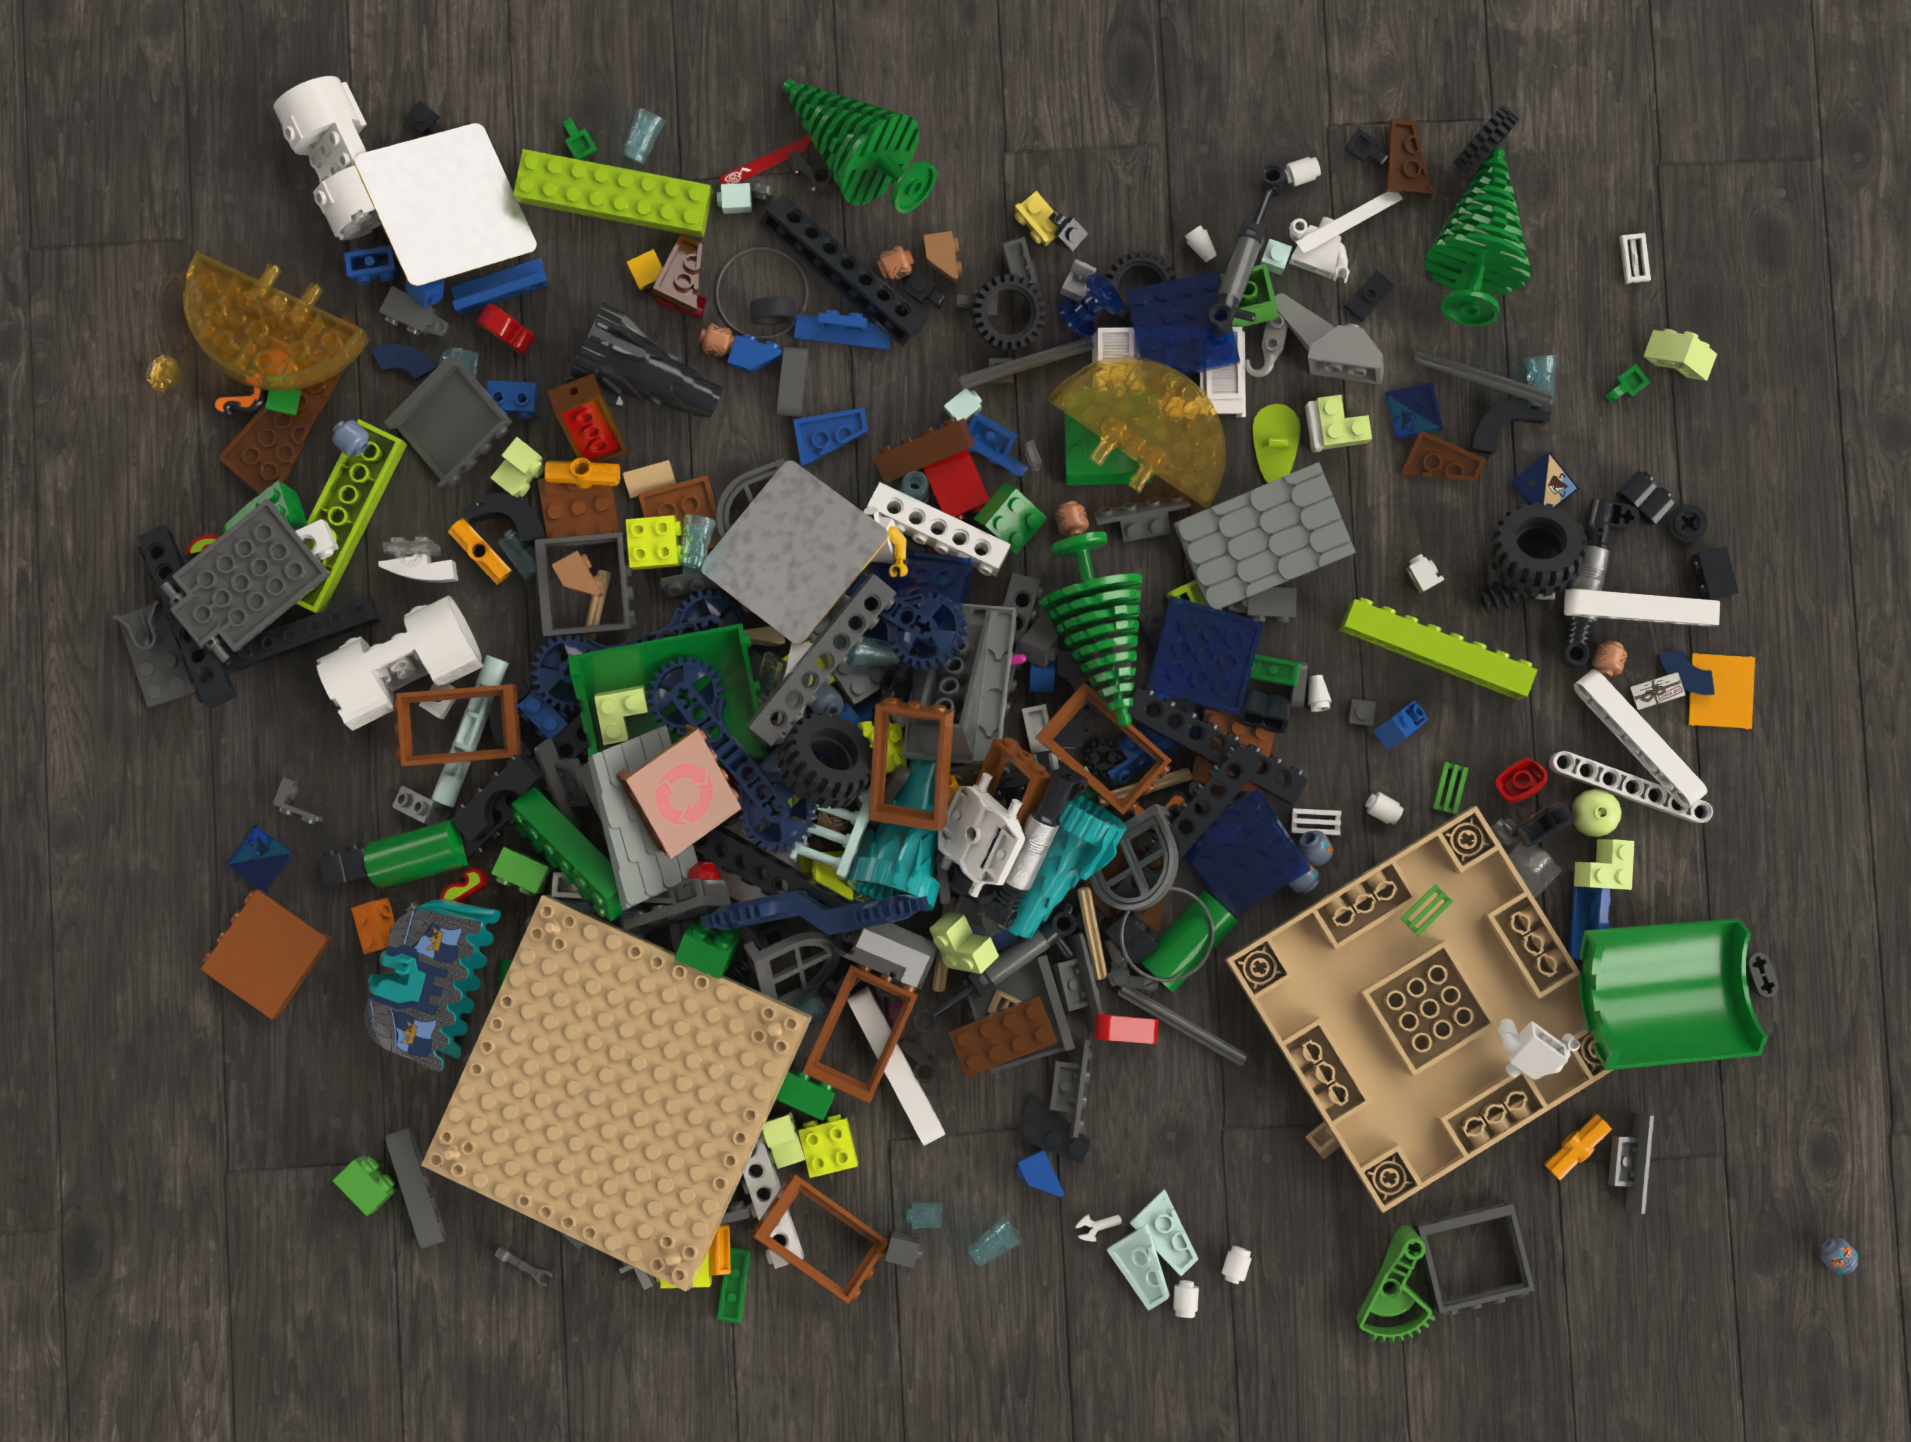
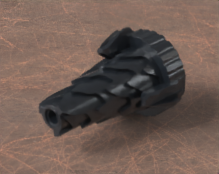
[565,302,723,418]

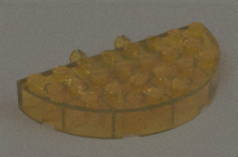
[183,252,369,391]
[1047,356,1226,509]

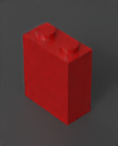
[923,449,990,521]

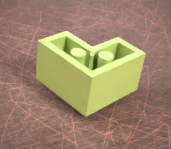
[1643,329,1717,381]
[1316,395,1372,450]
[490,437,546,497]
[594,685,649,745]
[1574,839,1634,890]
[929,912,999,974]
[760,1111,805,1169]

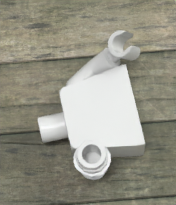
[1289,217,1350,283]
[1498,1019,1580,1079]

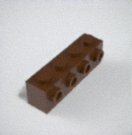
[873,417,976,484]

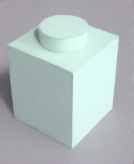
[717,183,752,214]
[1260,239,1292,275]
[944,389,982,422]

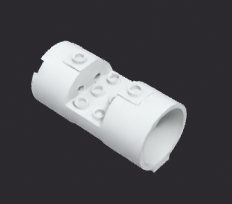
[273,76,382,240]
[316,595,483,731]

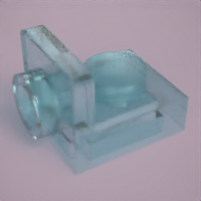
[439,347,479,377]
[907,1202,942,1230]

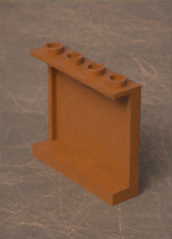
[200,889,333,1019]

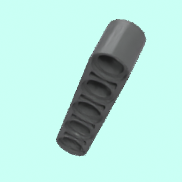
[386,1127,446,1249]

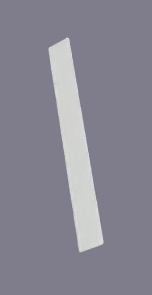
[1296,192,1403,253]

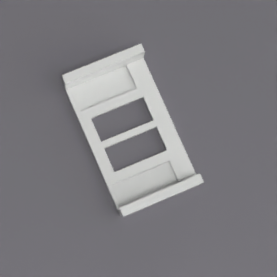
[1092,327,1246,417]

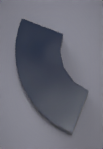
[371,344,437,380]
[1659,650,1715,695]

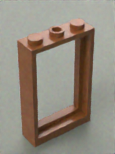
[1035,682,1172,815]
[393,684,522,767]
[869,698,954,831]
[973,737,1051,869]
[802,963,919,1103]
[749,1174,889,1304]

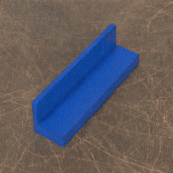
[451,258,550,315]

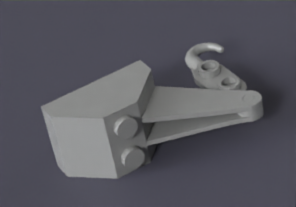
[1245,293,1384,384]

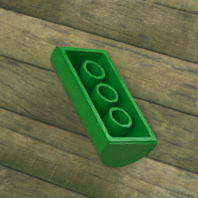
[364,819,468,889]
[1140,890,1239,993]

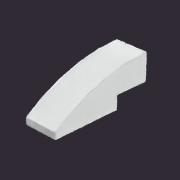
[378,554,458,583]

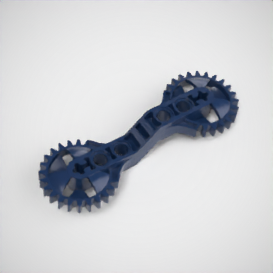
[844,572,968,671]
[529,589,750,712]
[646,656,819,853]
[700,890,929,935]

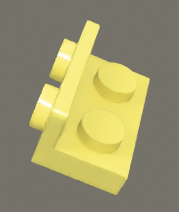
[1014,191,1058,247]

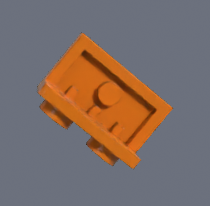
[351,898,395,954]

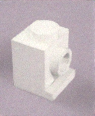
[1406,554,1444,594]
[419,683,456,720]

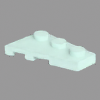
[1130,1189,1198,1276]
[1107,1224,1170,1311]

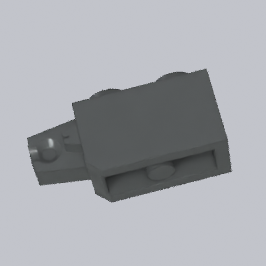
[379,286,450,338]
[1228,587,1297,623]

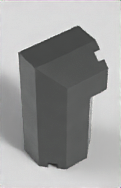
[834,923,938,989]

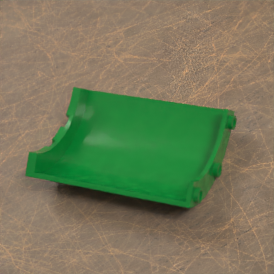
[568,624,772,767]
[1579,918,1768,1071]

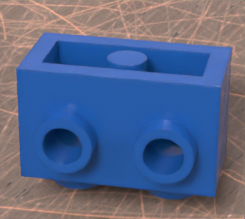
[344,245,401,285]
[487,381,539,419]
[517,689,570,741]

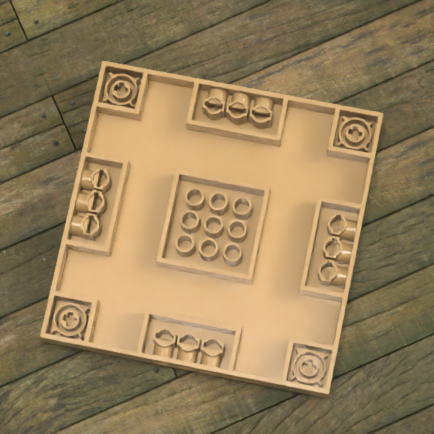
[1224,806,1613,1213]
[421,895,812,1291]

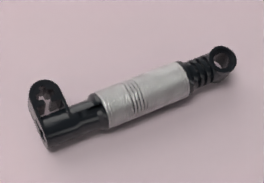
[1559,499,1639,667]
[984,766,1088,930]

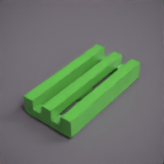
[1432,762,1469,815]
[1400,884,1453,936]

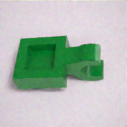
[562,117,598,160]
[1605,364,1650,404]

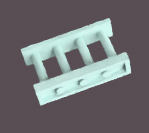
[788,783,871,881]

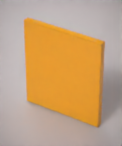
[1688,653,1755,730]

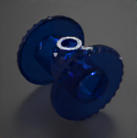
[1058,273,1123,338]

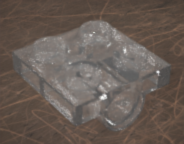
[383,537,441,567]
[1508,841,1562,899]

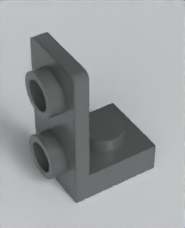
[273,777,324,825]
[392,786,452,825]

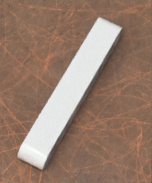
[1564,589,1720,626]
[1574,669,1707,809]
[1549,751,1713,823]
[847,986,946,1146]

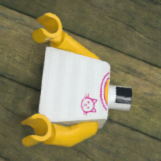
[864,507,908,577]

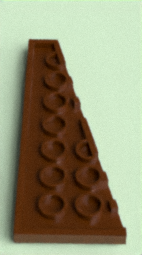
[218,314,364,494]

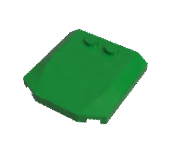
[1064,386,1162,486]

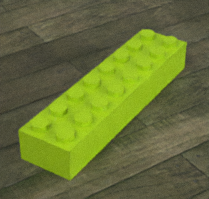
[513,149,713,238]
[296,419,407,613]
[1338,597,1538,700]

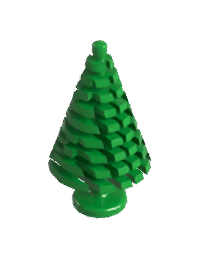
[782,79,937,213]
[1424,148,1531,326]
[1039,532,1142,727]

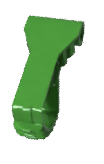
[1356,1225,1435,1343]

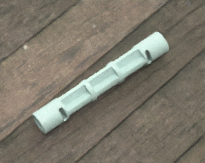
[431,655,509,807]

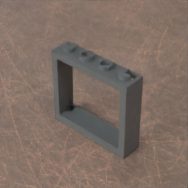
[535,532,636,638]
[1415,1201,1535,1315]

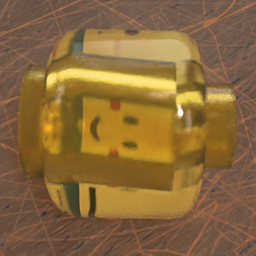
[145,355,181,392]

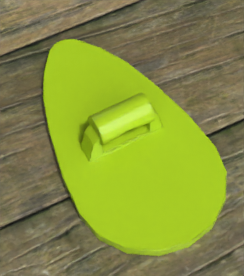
[1252,404,1300,484]

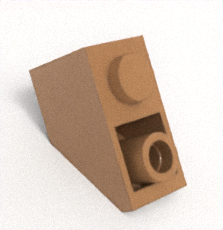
[924,231,963,284]
[552,551,604,597]

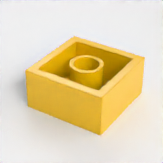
[627,249,663,291]

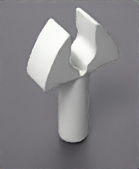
[1075,1214,1122,1241]

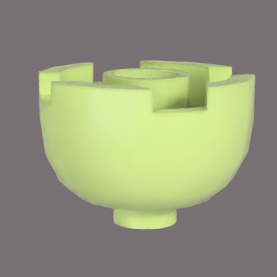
[1571,789,1621,837]

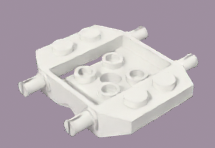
[938,773,1025,897]

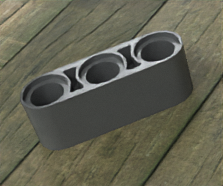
[777,347,809,417]

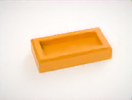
[709,1224,731,1275]

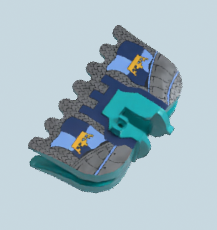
[364,899,501,1072]

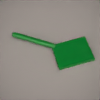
[244,353,301,416]

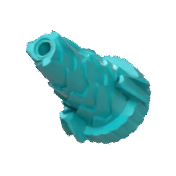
[847,759,940,911]
[1008,795,1127,938]

